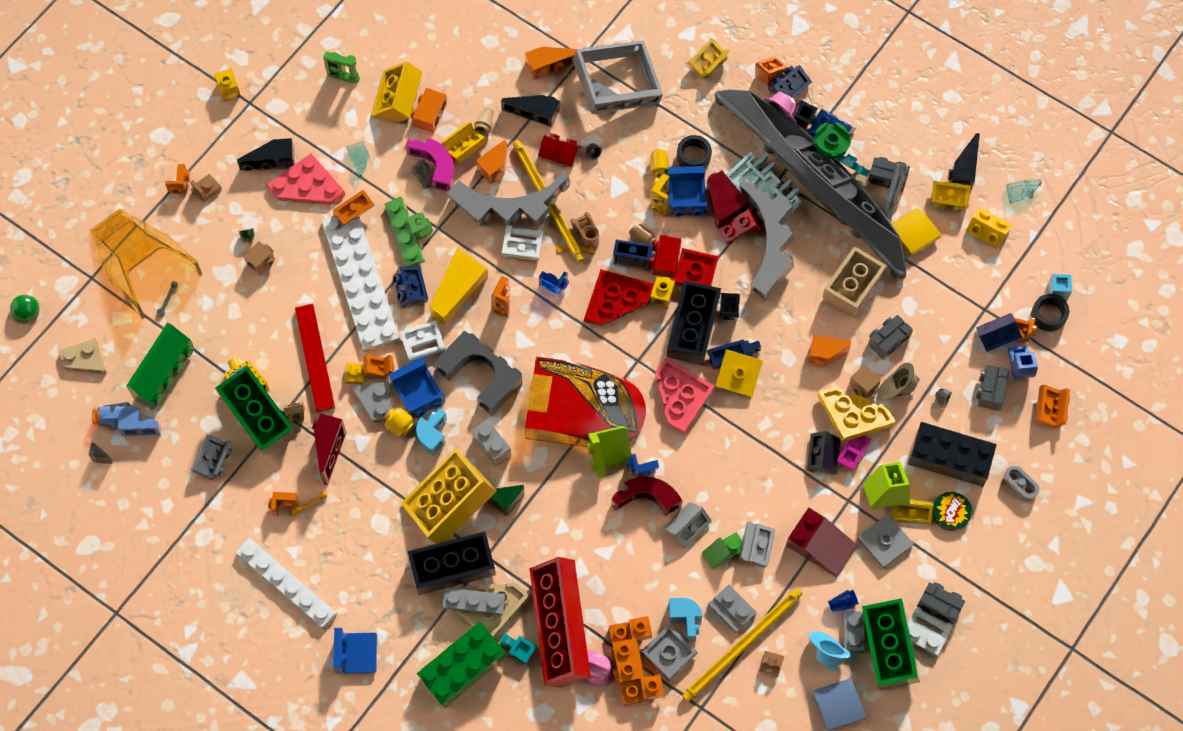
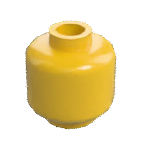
[384,408,414,437]

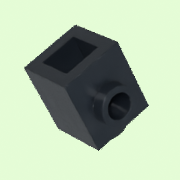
[792,100,818,128]

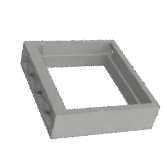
[573,40,663,114]

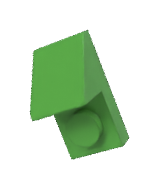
[702,532,742,569]

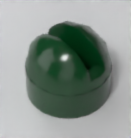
[239,228,255,242]

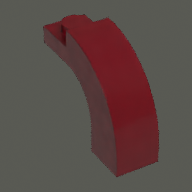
[611,476,683,516]

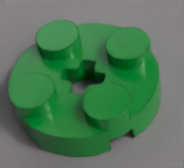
[813,123,851,160]

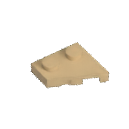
[59,338,107,373]

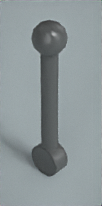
[157,281,178,317]

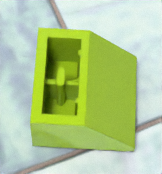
[863,462,910,509]

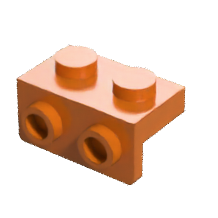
[1035,384,1070,429]

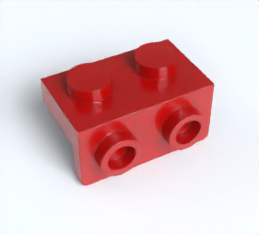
[538,133,581,167]

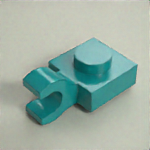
[500,633,537,664]

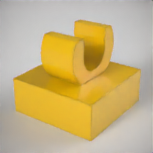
[344,363,365,385]

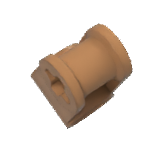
[570,212,599,249]

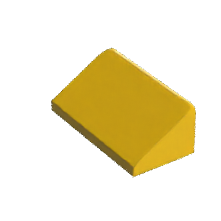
[891,500,933,524]

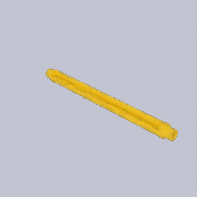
[513,140,585,263]
[681,588,803,702]

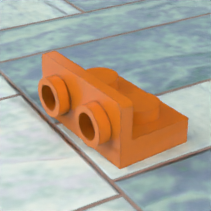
[491,276,510,317]

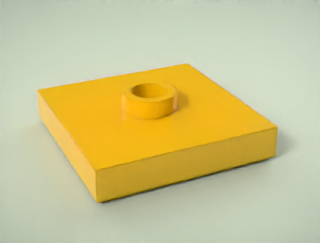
[715,349,763,398]

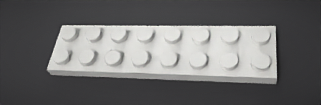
[321,216,400,352]

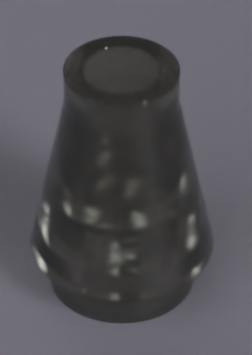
[411,160,433,189]

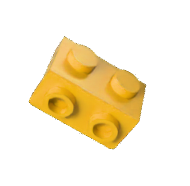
[687,38,730,79]
[441,121,487,164]
[650,173,669,216]
[930,181,971,211]
[966,208,1012,248]

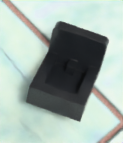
[720,293,740,320]

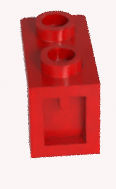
[719,209,765,244]

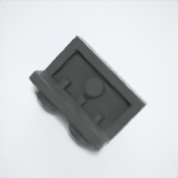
[191,434,232,480]

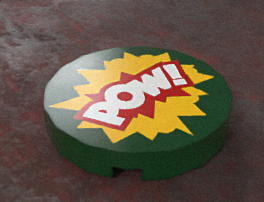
[932,492,972,531]

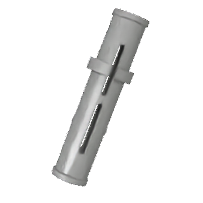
[882,164,908,221]

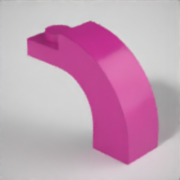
[406,138,455,192]

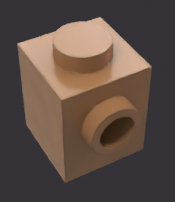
[243,241,275,275]
[849,365,881,399]

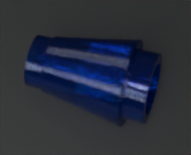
[828,589,859,612]

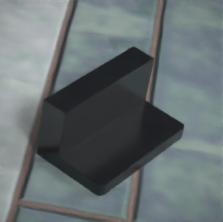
[807,431,840,475]

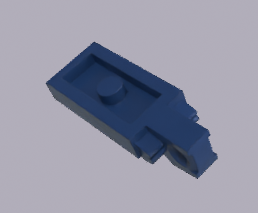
[707,339,761,369]

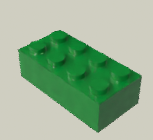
[215,365,293,452]
[862,598,920,690]
[416,621,509,708]

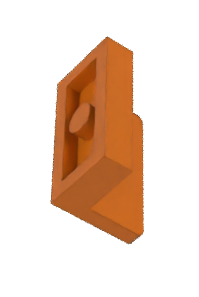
[333,190,374,226]

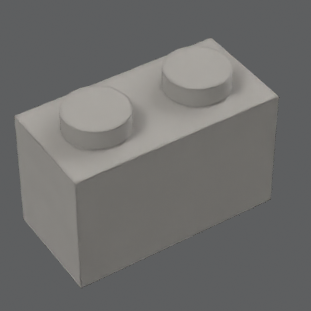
[472,419,511,467]

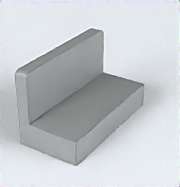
[663,502,712,548]

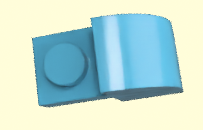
[416,408,447,456]
[668,597,703,642]

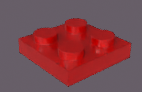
[674,248,719,286]

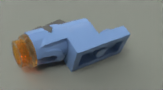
[92,402,161,436]

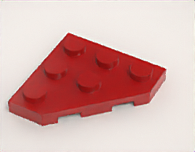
[584,269,654,326]

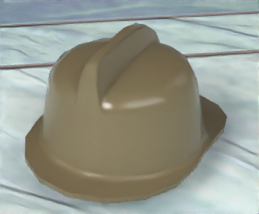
[878,363,920,400]

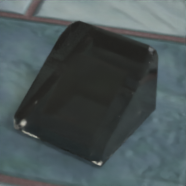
[88,442,112,464]

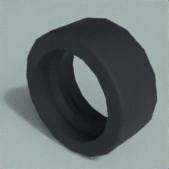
[677,135,712,168]
[1031,294,1070,332]

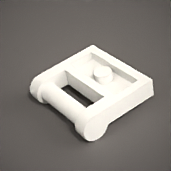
[502,225,544,261]
[400,321,446,363]
[908,606,953,657]

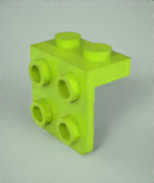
[587,426,631,478]

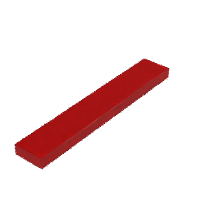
[295,304,335,413]

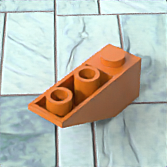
[525,47,576,79]

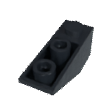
[237,138,295,171]

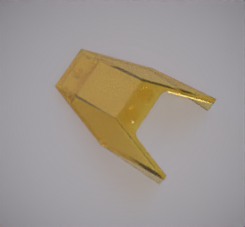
[90,209,202,320]

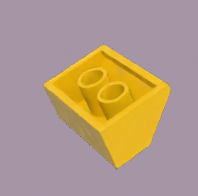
[371,61,422,122]

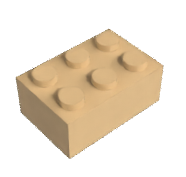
[822,246,887,317]

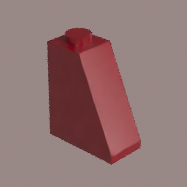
[706,170,749,230]

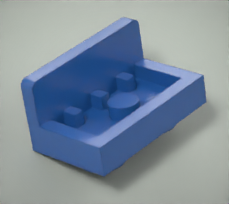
[626,454,660,477]

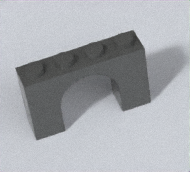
[434,330,523,416]

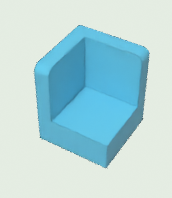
[1048,274,1072,301]

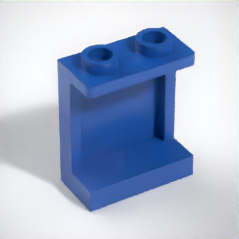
[667,166,707,217]
[389,357,446,418]

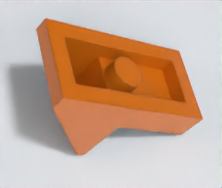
[755,56,788,86]

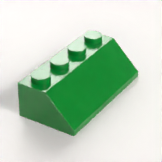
[126,322,194,410]

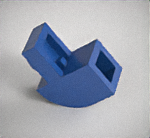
[1008,346,1038,379]

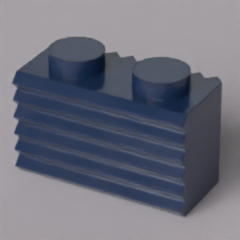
[613,239,653,270]

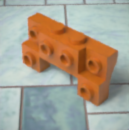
[608,616,664,706]

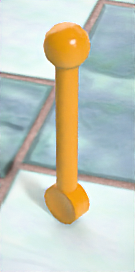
[556,246,595,254]
[291,491,328,516]

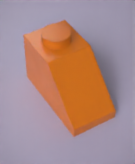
[476,140,508,184]
[808,335,851,367]

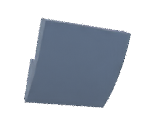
[812,678,866,731]

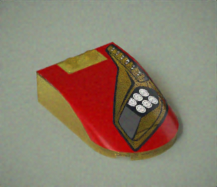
[525,356,646,447]

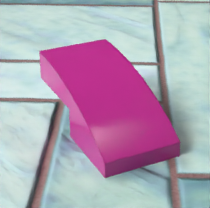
[836,435,872,471]

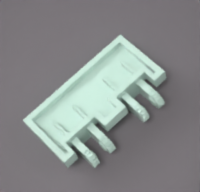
[726,151,802,212]

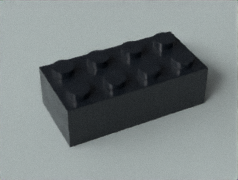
[666,280,721,365]
[908,422,997,487]
[407,531,496,595]

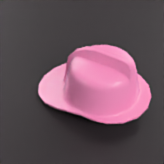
[764,92,797,124]
[582,650,616,687]

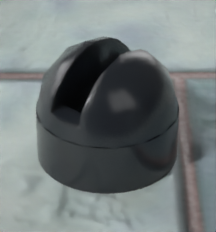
[585,143,602,159]

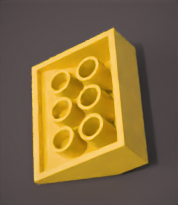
[401,448,496,544]

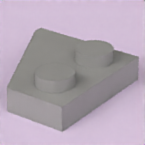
[352,382,392,422]

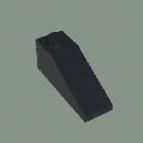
[501,95,560,127]
[947,133,980,190]

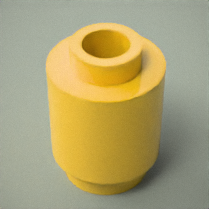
[650,149,669,178]

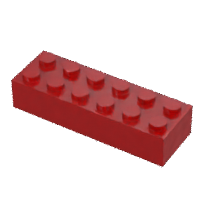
[529,557,591,688]

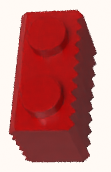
[650,235,682,278]

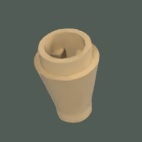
[474,108,494,135]

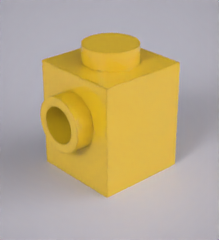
[214,68,241,100]
[650,276,675,309]

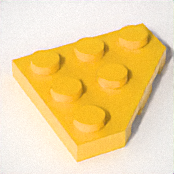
[817,387,895,442]

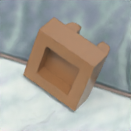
[284,402,305,423]
[759,650,784,677]

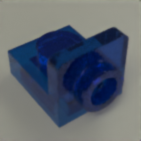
[539,271,569,295]

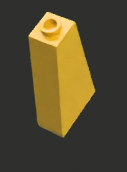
[429,248,488,325]

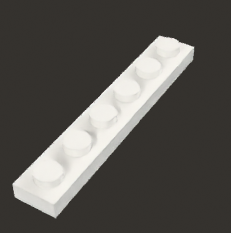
[235,538,337,629]

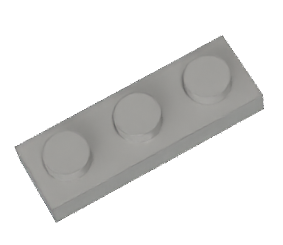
[442,588,505,616]

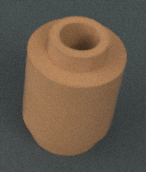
[629,224,657,245]

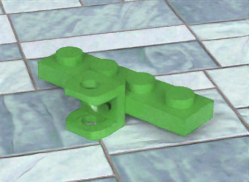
[385,196,433,267]

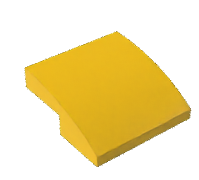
[892,208,942,256]

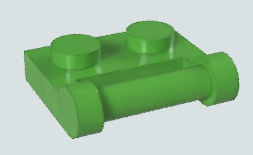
[323,51,360,83]

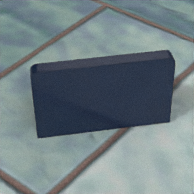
[976,313,1022,352]

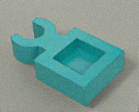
[837,153,870,177]

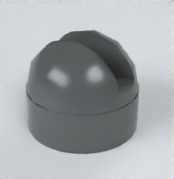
[935,388,952,405]

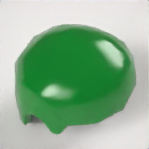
[10,294,40,323]

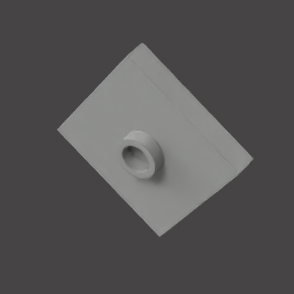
[857,514,914,569]
[640,624,698,682]

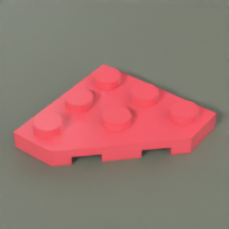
[267,153,345,205]
[655,358,715,434]

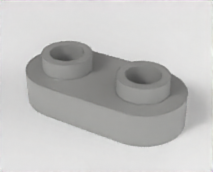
[1004,466,1039,501]

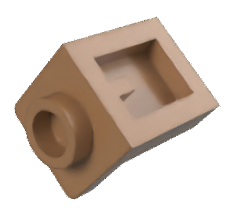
[190,173,222,202]

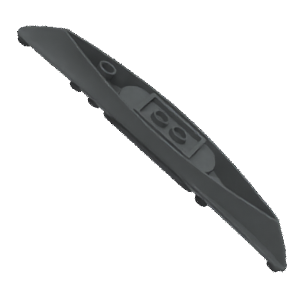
[714,89,907,280]

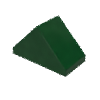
[487,484,525,516]

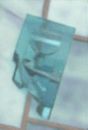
[346,140,370,176]
[1005,179,1042,204]

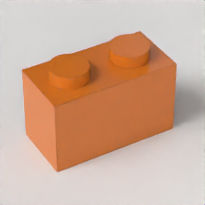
[411,88,447,133]

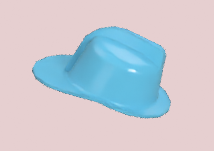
[809,631,850,671]

